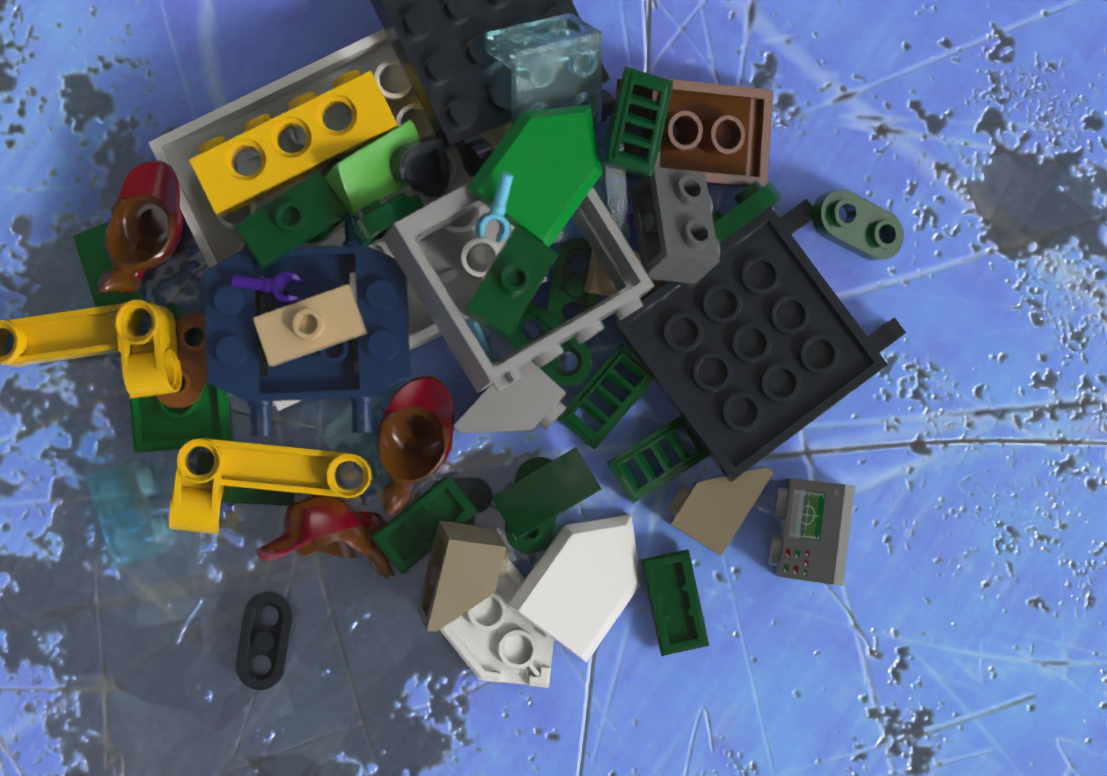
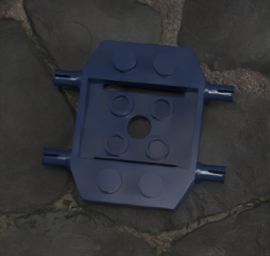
[204,211,411,437]

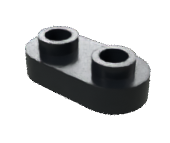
[236,591,294,690]

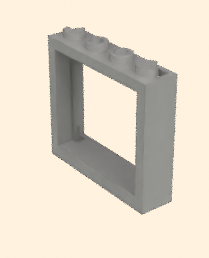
[383,182,654,393]

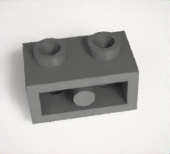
[630,167,720,284]

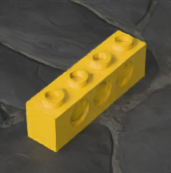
[189,69,398,219]

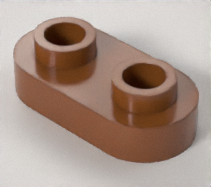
[156,313,207,408]

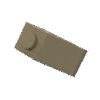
[667,467,774,556]
[417,520,509,632]

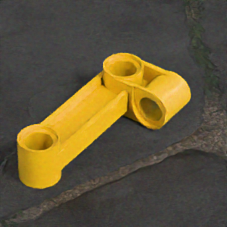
[0,300,182,399]
[169,438,373,534]

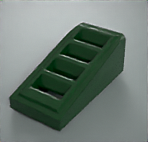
[600,67,674,178]
[558,343,654,450]
[606,416,710,504]

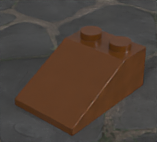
[611,78,773,187]

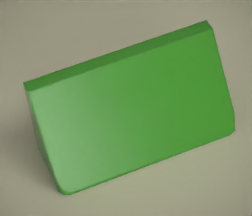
[324,120,420,219]

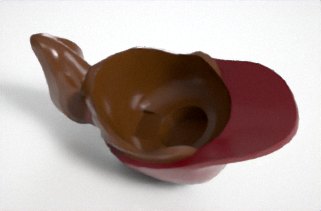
[98,160,185,294]
[377,376,454,516]
[256,494,394,579]

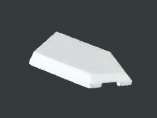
[507,514,642,663]
[440,559,554,688]

